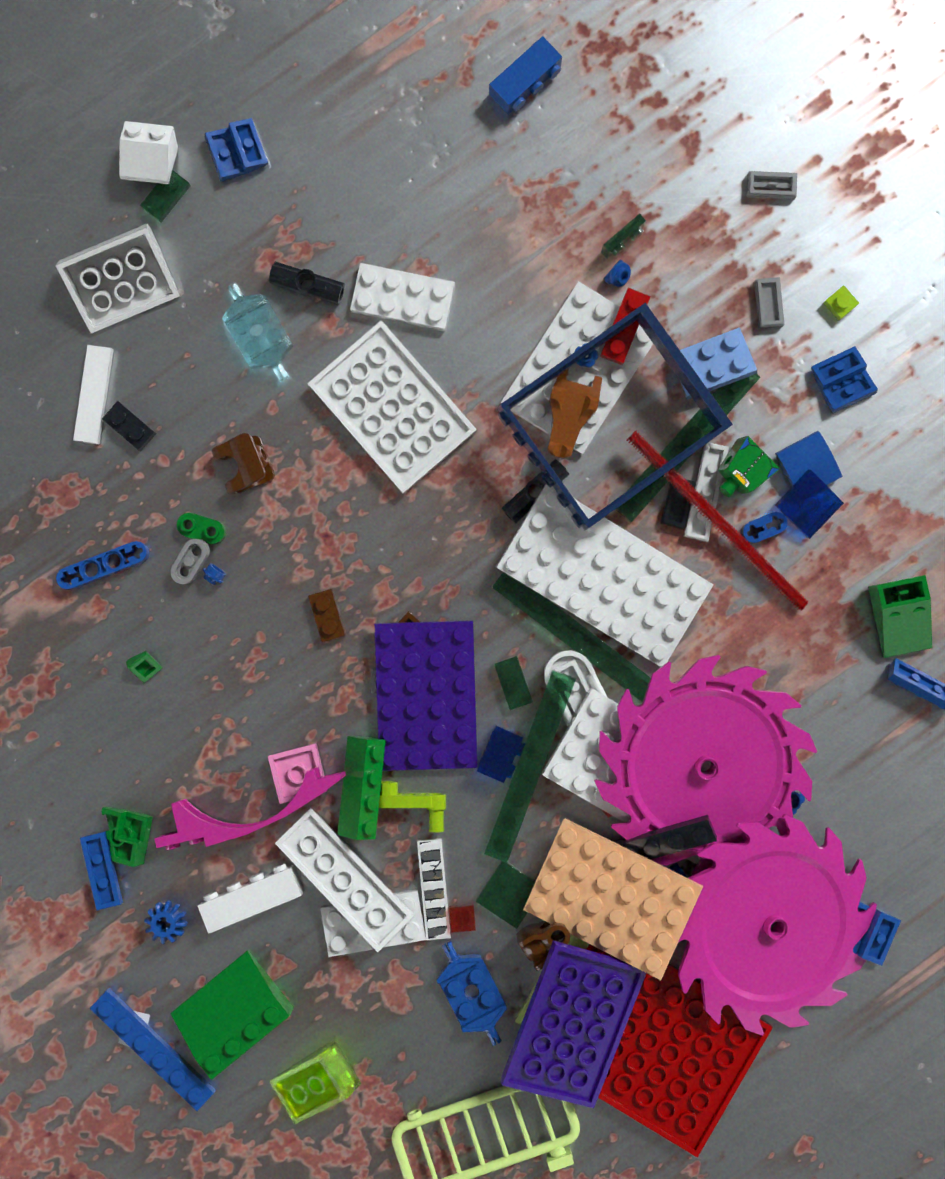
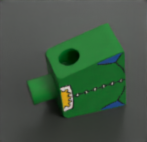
[718,436,780,497]

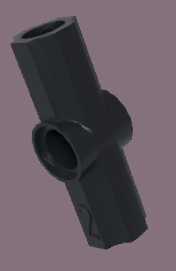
[269,261,345,305]
[501,459,569,524]

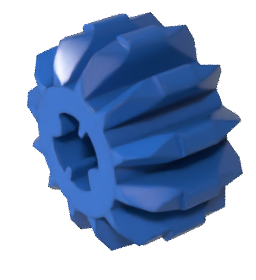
[144,900,188,944]

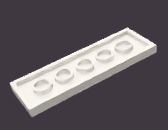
[275,808,414,952]

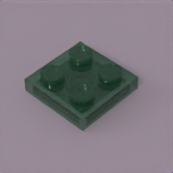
[476,859,536,929]

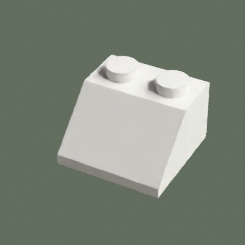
[119,121,178,184]

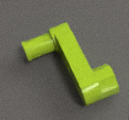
[379,781,446,832]

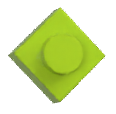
[823,285,859,321]

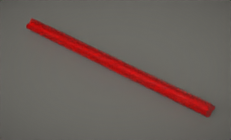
[626,430,808,611]

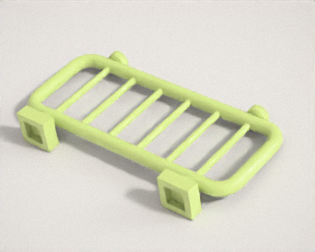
[392,1086,580,1179]

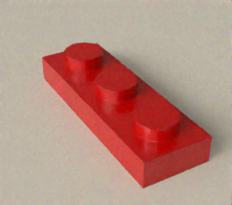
[600,288,651,365]

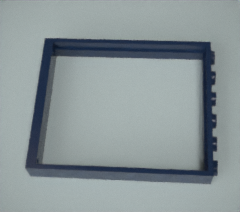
[498,302,733,531]

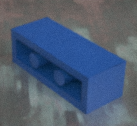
[489,36,562,115]

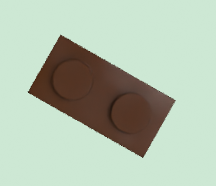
[308,589,346,643]

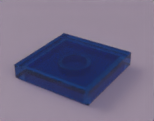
[775,469,844,539]

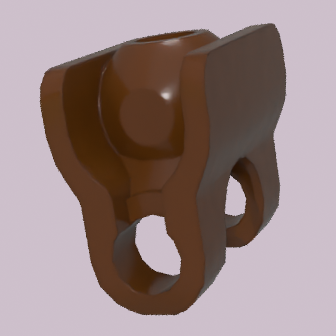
[212,433,275,495]
[516,920,570,971]

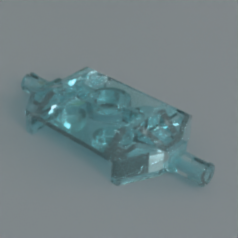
[222,283,293,381]

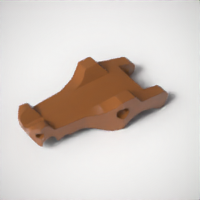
[547,369,602,459]

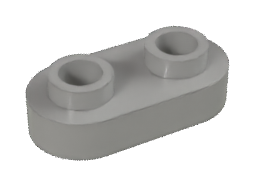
[171,539,210,584]

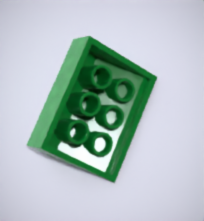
[170,950,294,1080]

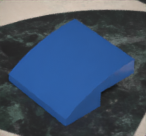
[204,118,268,181]
[811,346,878,414]
[775,431,843,499]
[853,902,901,966]

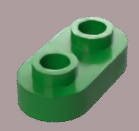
[177,513,226,545]

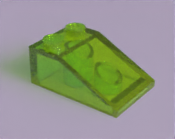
[269,1040,362,1124]

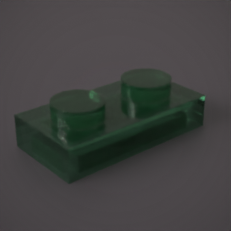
[140,170,191,223]
[601,213,646,259]

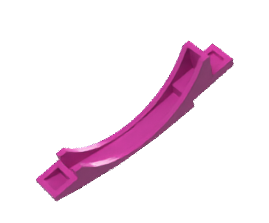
[154,767,346,850]

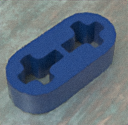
[741,512,788,544]

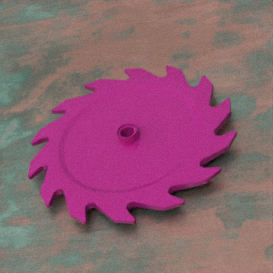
[594,655,817,875]
[678,814,877,1036]

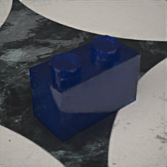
[477,724,526,783]

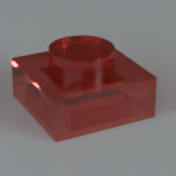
[449,904,476,933]

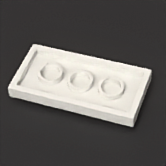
[350,263,455,331]
[320,889,426,957]

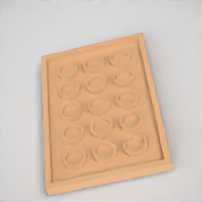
[523,818,703,980]

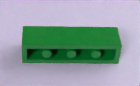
[337,736,386,840]

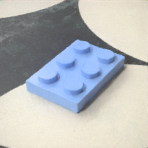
[680,327,757,400]

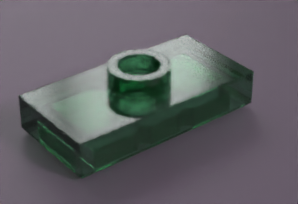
[494,656,533,710]

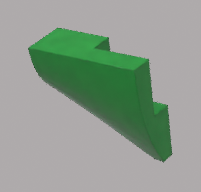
[101,807,153,867]

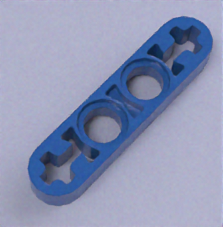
[56,541,150,590]

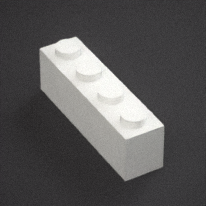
[198,863,304,934]

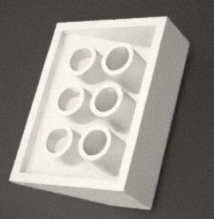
[56,223,180,333]

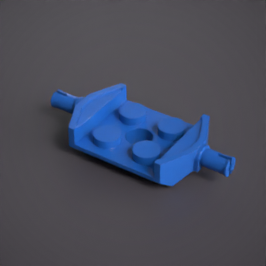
[436,941,507,1046]

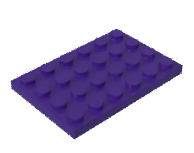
[374,620,477,771]
[500,940,646,1108]

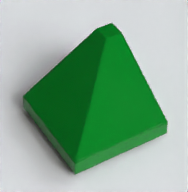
[126,651,163,683]

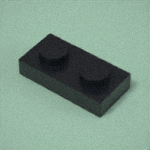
[102,401,156,452]

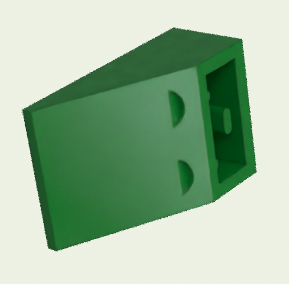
[868,575,932,658]

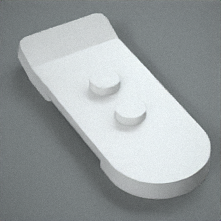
[544,650,607,727]

